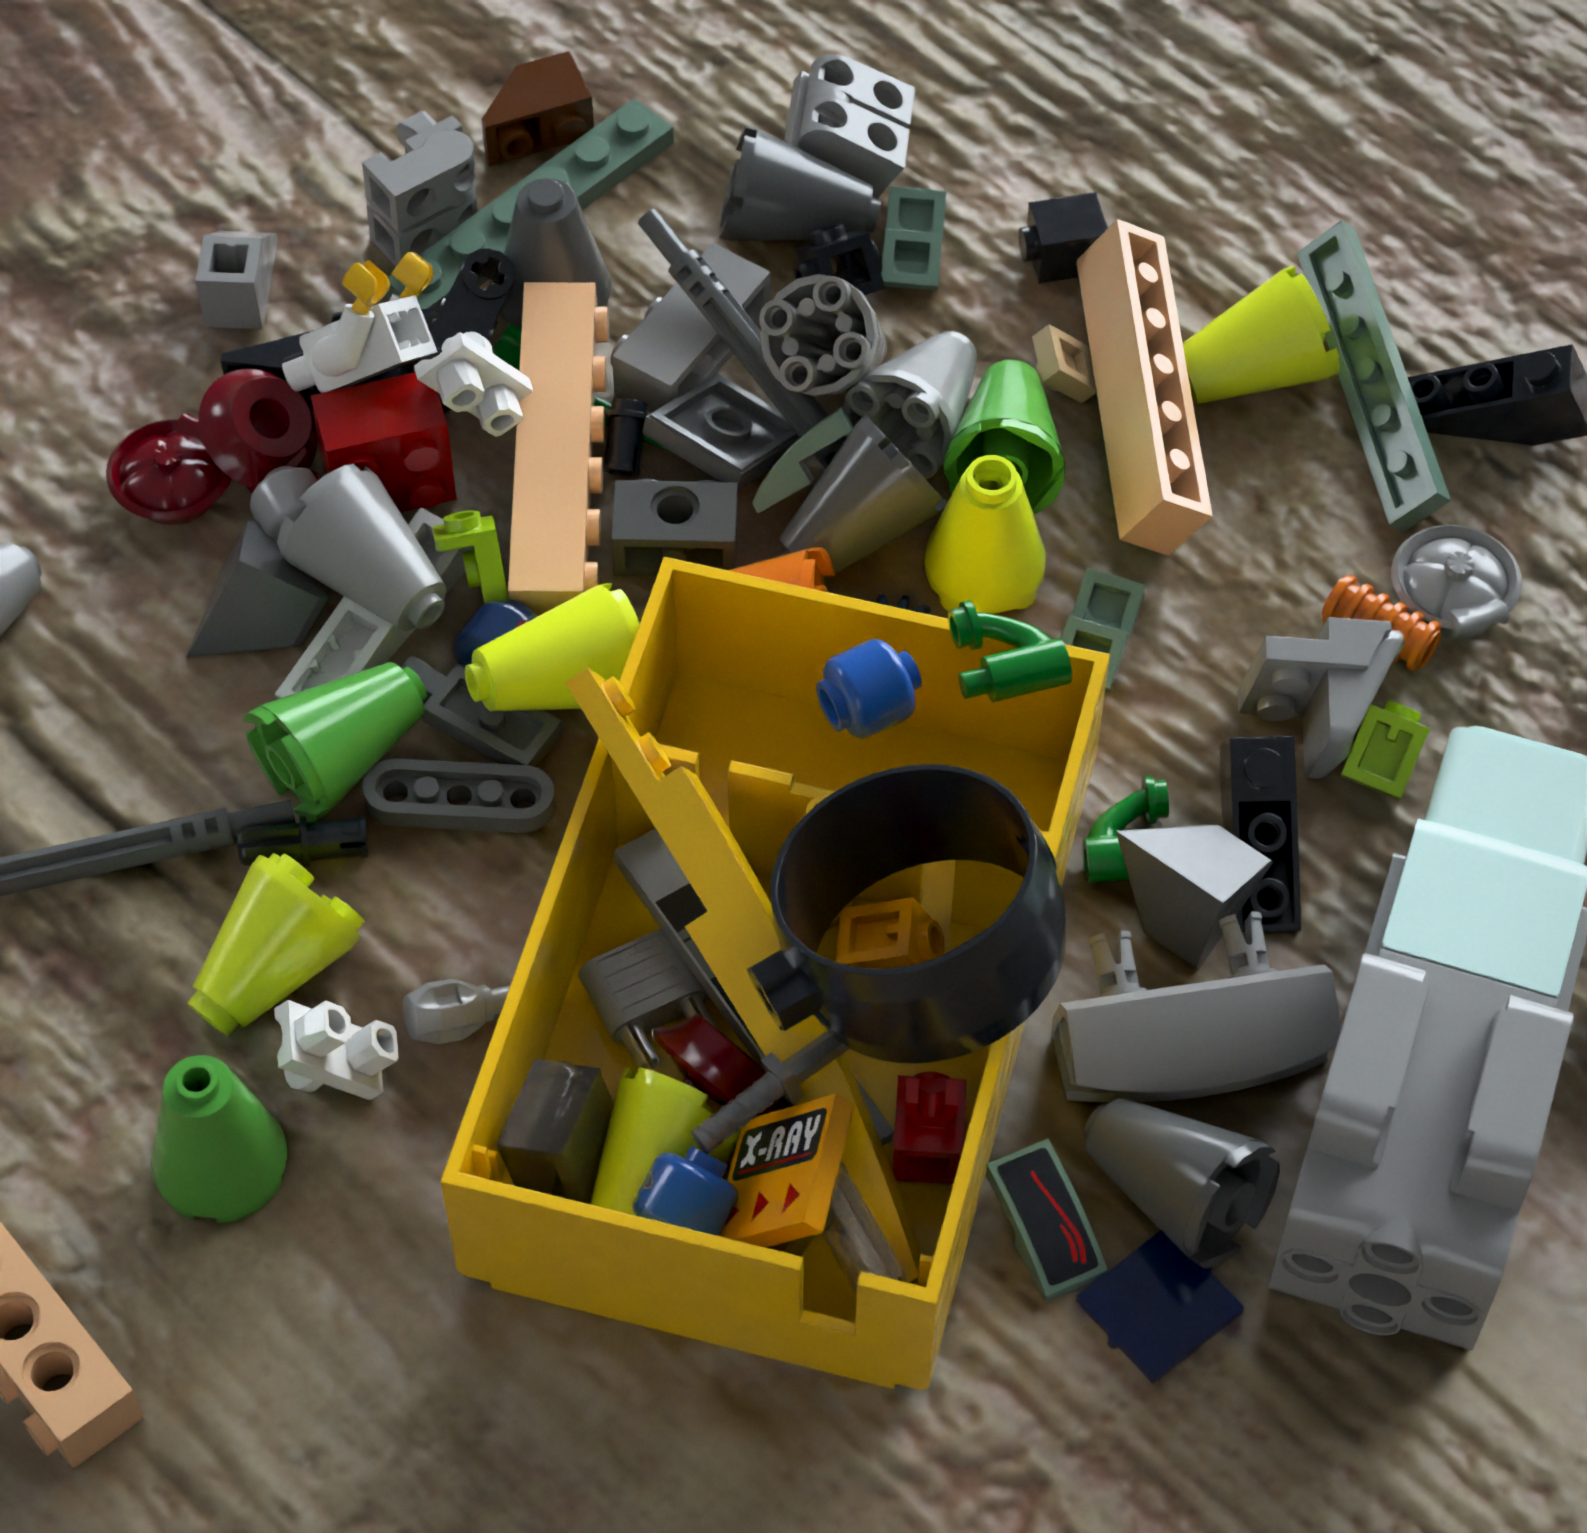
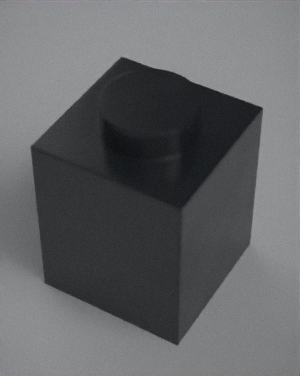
[1018,192,1108,284]

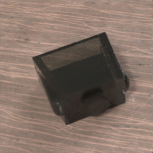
[496,1059,614,1204]

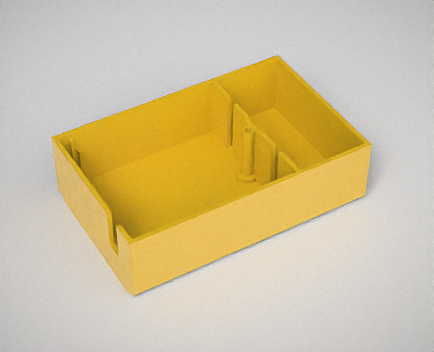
[440,557,1110,1390]

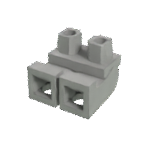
[784,54,915,198]
[362,111,478,266]

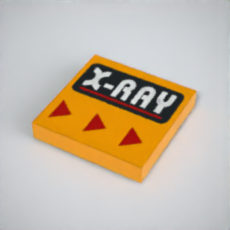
[720,1093,854,1247]

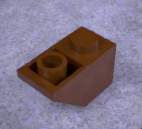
[481,51,594,166]

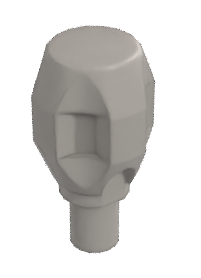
[403,978,510,1044]

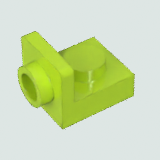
[432,510,509,604]
[1341,701,1430,801]

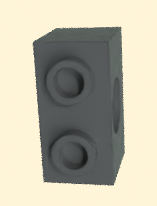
[611,478,738,576]

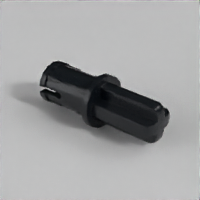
[237,816,368,868]

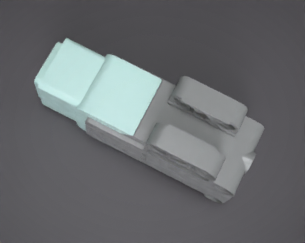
[1268,726,1587,1351]

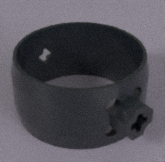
[746,764,1066,1064]

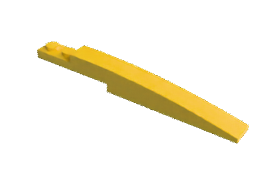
[565,668,922,1284]

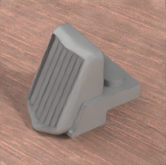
[1238,617,1405,779]

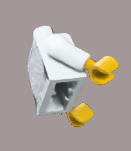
[282,252,438,393]

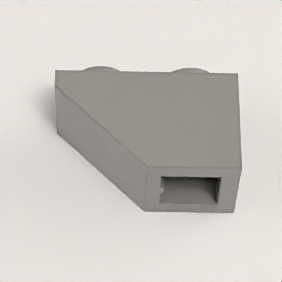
[195,231,278,329]

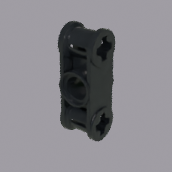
[412,248,515,415]

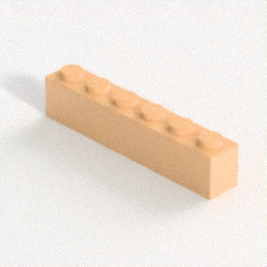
[1076,219,1212,556]
[508,282,609,617]

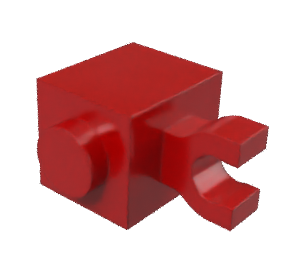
[892,1072,967,1184]

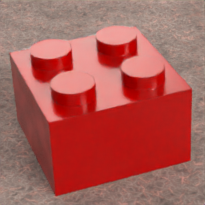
[311,372,457,512]

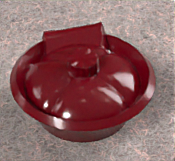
[198,369,318,493]
[106,413,232,525]
[652,1013,770,1117]

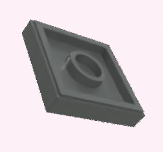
[642,373,800,491]

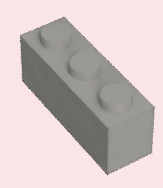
[610,242,771,413]

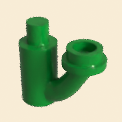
[948,600,1072,703]
[1082,776,1169,883]

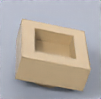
[1032,324,1097,404]

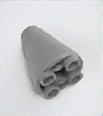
[759,274,887,397]
[843,331,977,479]

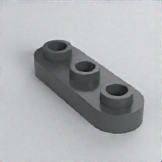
[362,758,556,833]

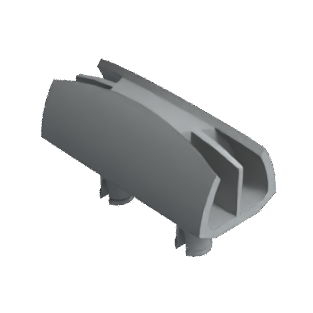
[1051,911,1341,1103]

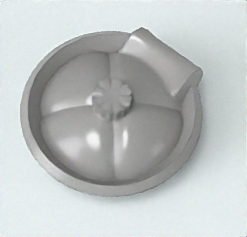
[1391,525,1522,639]

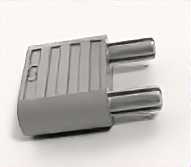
[578,929,720,1069]

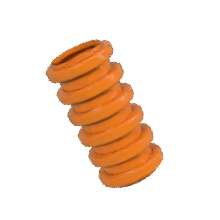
[1322,574,1442,673]

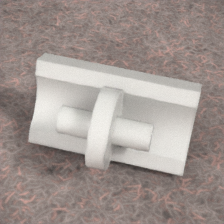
[414,332,533,437]
[274,1000,399,1100]

